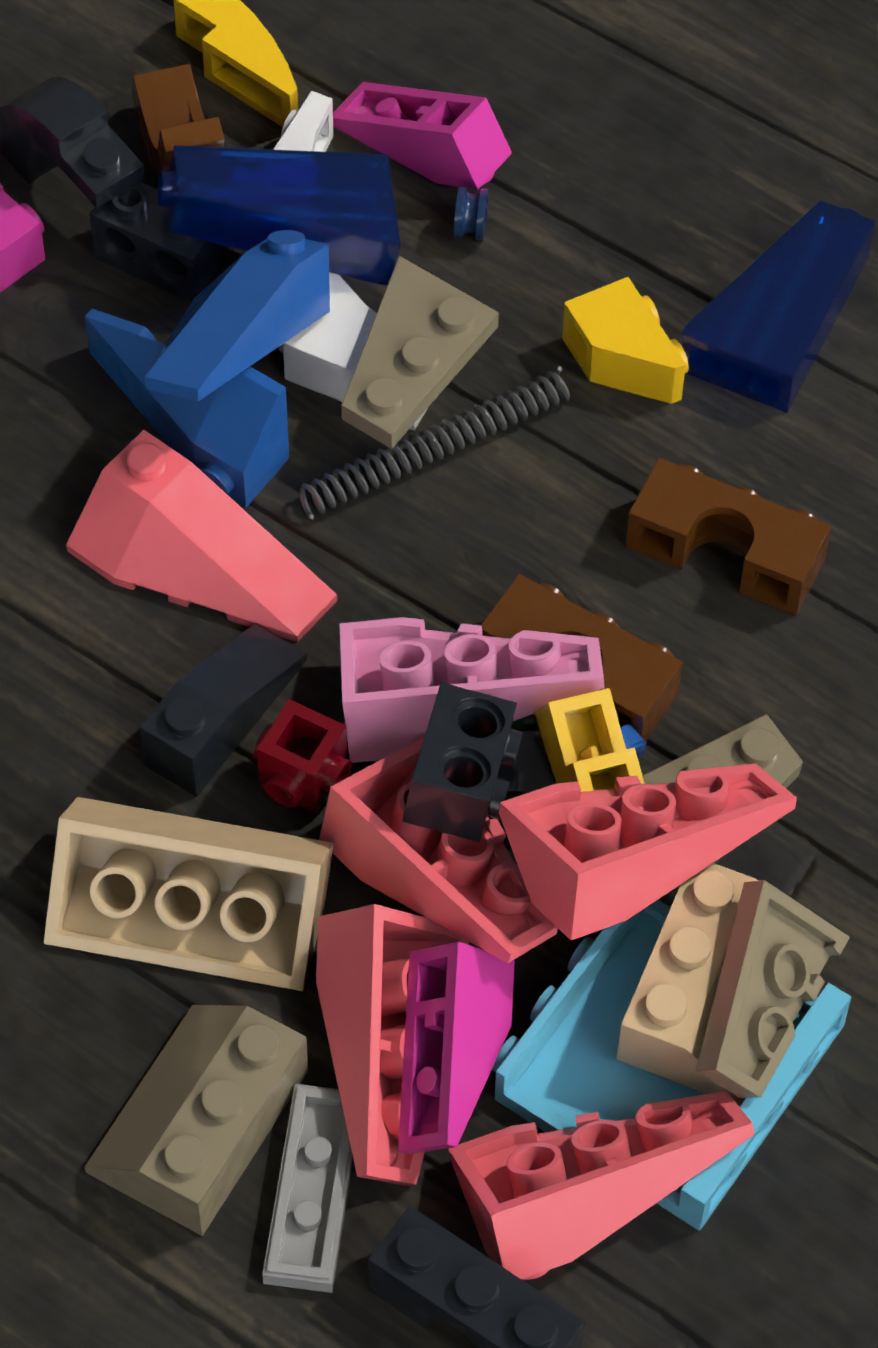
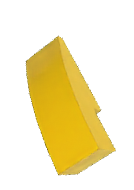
[173,0,298,127]
[534,688,645,792]

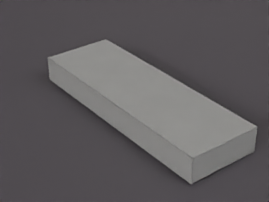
[263,1084,353,1293]

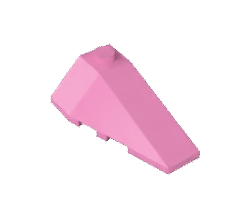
[340,617,605,763]

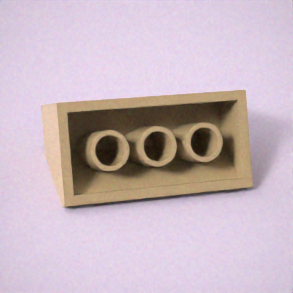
[44,797,334,991]

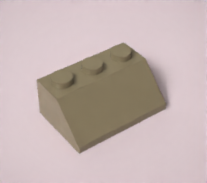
[84,1005,308,1236]

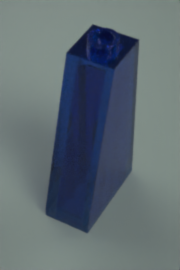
[158,145,401,285]
[680,200,876,413]

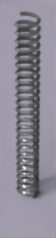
[300,366,570,519]

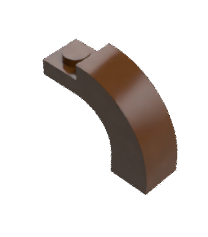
[131,64,227,195]

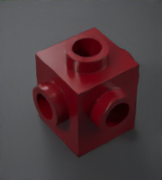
[253,699,352,814]

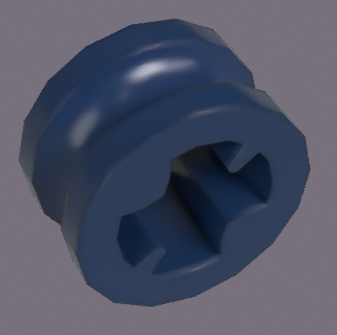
[454,186,489,242]

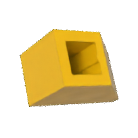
[562,277,689,404]

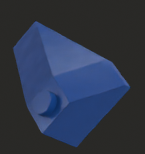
[144,230,330,401]
[85,309,289,508]

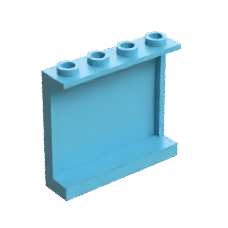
[492,900,851,1231]

